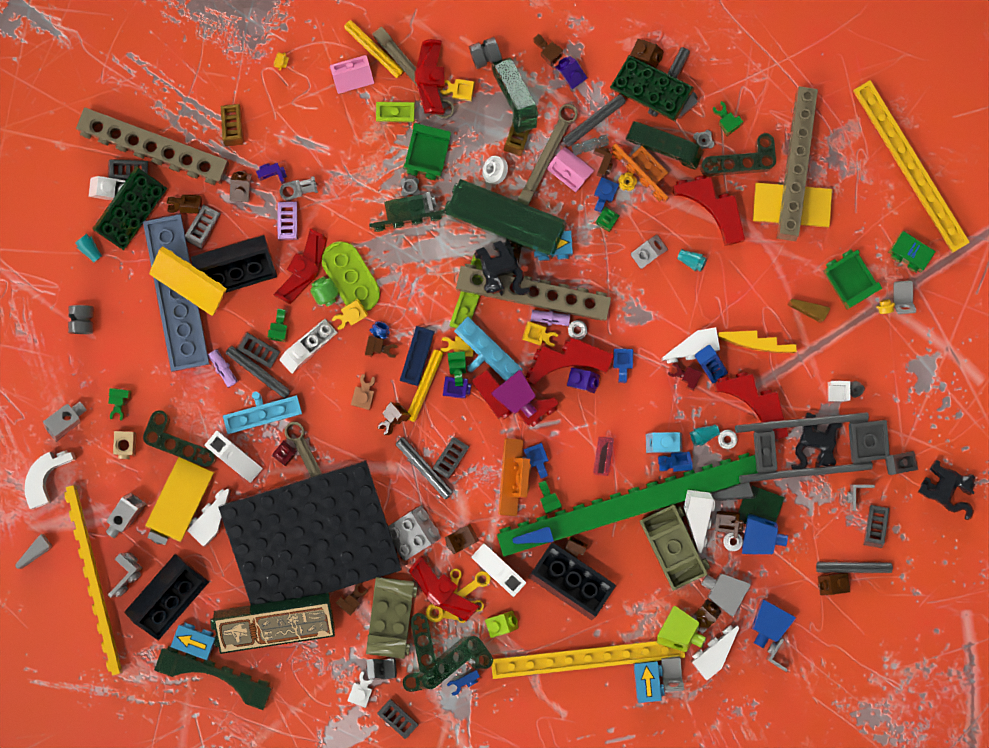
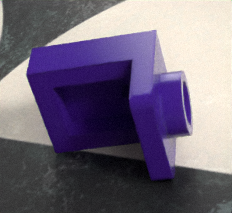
[555,56,587,89]
[256,163,287,184]
[567,367,599,393]
[443,376,471,399]

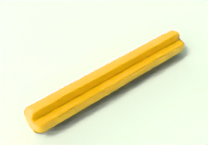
[344,20,403,78]
[408,350,443,422]

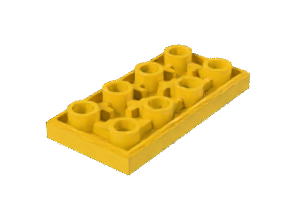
[753,183,832,228]
[149,246,227,316]
[145,457,214,542]

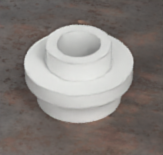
[568,320,587,340]
[718,430,737,449]
[723,533,743,551]

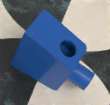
[742,513,788,554]
[751,599,796,648]

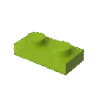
[376,102,415,123]

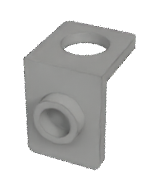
[631,235,668,269]
[893,280,916,314]
[847,485,875,511]
[766,638,788,672]
[661,656,684,692]

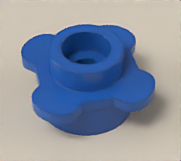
[369,321,390,339]

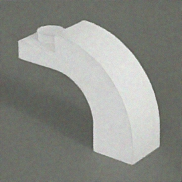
[25,450,76,509]

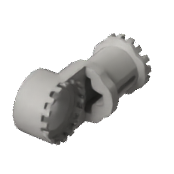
[279,176,318,201]

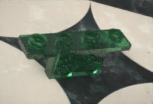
[369,195,445,232]

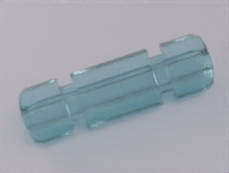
[572,135,609,155]

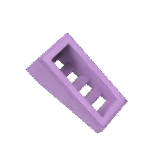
[277,202,298,240]

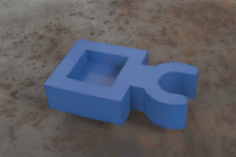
[658,452,693,472]

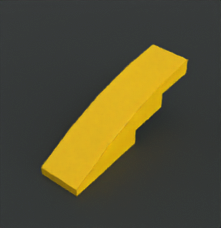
[717,331,797,353]

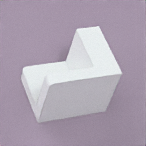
[828,381,850,402]

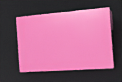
[330,55,374,94]
[547,147,594,192]

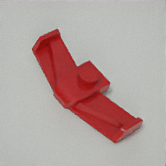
[414,39,445,115]
[273,228,327,304]
[409,555,480,622]

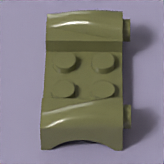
[639,504,710,591]
[366,577,418,659]

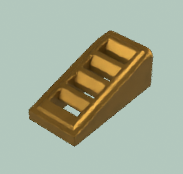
[221,104,244,146]
[504,112,534,156]
[788,299,830,323]

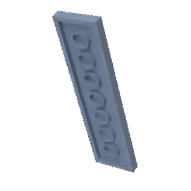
[143,214,210,372]

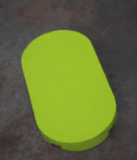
[322,242,380,312]

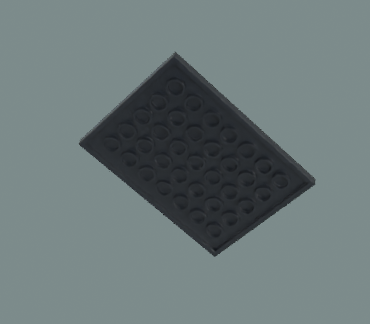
[218,460,402,615]

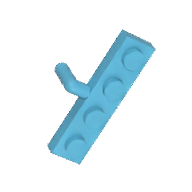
[454,317,523,381]
[223,391,302,434]

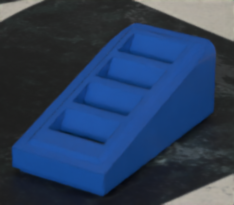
[695,345,728,384]
[512,527,554,544]

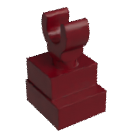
[668,363,702,391]
[272,440,297,466]

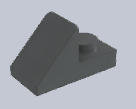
[885,451,918,475]

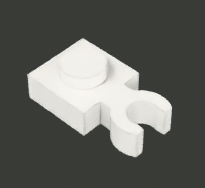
[348,671,373,708]

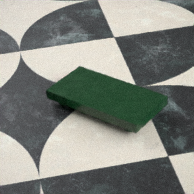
[610,55,694,121]
[92,166,168,251]

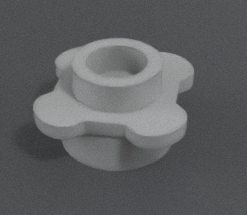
[693,130,714,151]
[400,177,420,197]

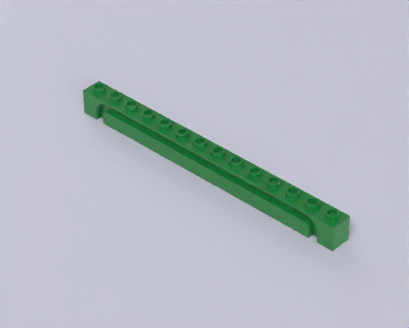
[497,453,758,557]

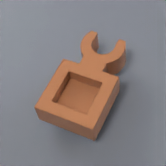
[351,374,375,410]

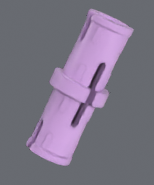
[531,309,570,327]
[208,349,238,388]

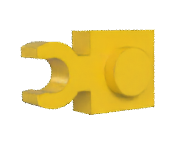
[440,79,475,102]
[332,299,368,330]
[522,321,558,347]
[441,336,473,357]

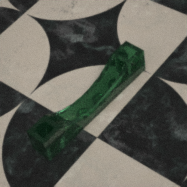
[154,645,273,710]

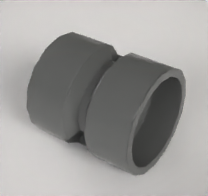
[469,37,502,69]
[68,305,94,334]

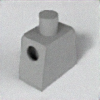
[43,401,87,442]
[106,493,146,538]
[701,573,751,617]

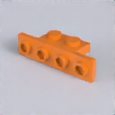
[612,143,669,203]
[498,438,531,516]

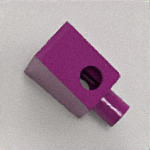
[491,370,537,418]

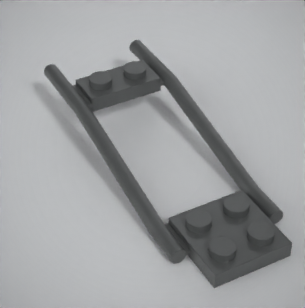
[735,412,890,483]

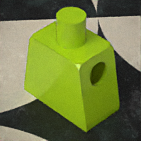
[657,606,706,652]

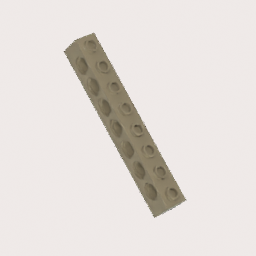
[777,86,818,242]
[76,107,229,185]
[456,264,611,321]

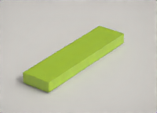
[449,255,483,329]

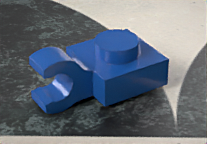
[594,177,619,213]
[613,349,633,383]
[524,443,549,479]
[447,669,480,696]

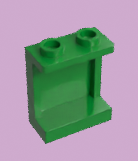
[403,123,451,180]
[823,249,882,310]

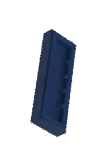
[400,326,435,386]

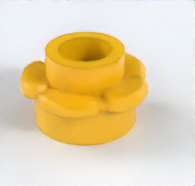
[274,52,289,71]
[618,172,637,191]
[876,299,895,314]

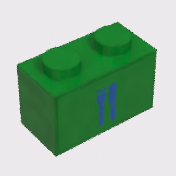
[888,231,936,273]

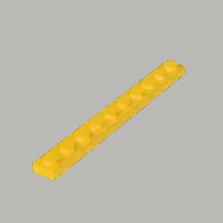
[853,80,970,253]
[64,485,123,676]
[491,641,685,679]

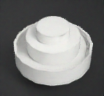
[482,156,508,184]

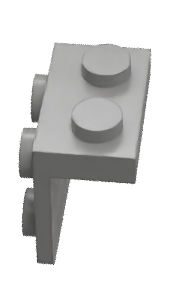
[388,505,442,561]
[108,553,143,598]

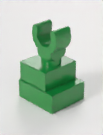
[712,101,743,136]
[595,207,620,232]
[268,309,288,342]
[448,351,466,386]
[108,388,131,421]
[538,480,562,514]

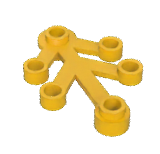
[426,569,490,623]

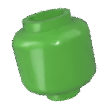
[310,277,339,306]

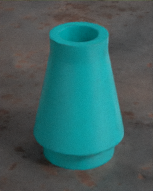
[75,234,102,263]
[677,249,707,272]
[690,424,720,446]

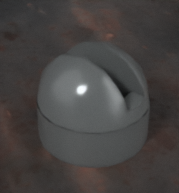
[850,381,865,398]

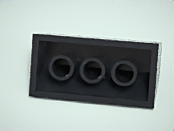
[191,235,277,293]
[528,542,616,620]
[124,554,209,640]

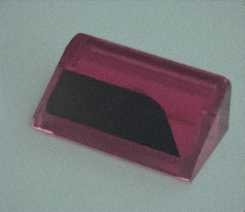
[593,437,614,477]

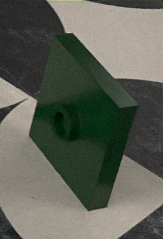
[738,486,785,524]

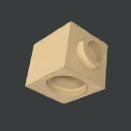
[113,431,136,459]

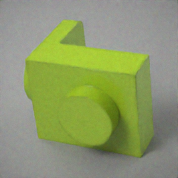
[485,611,518,638]

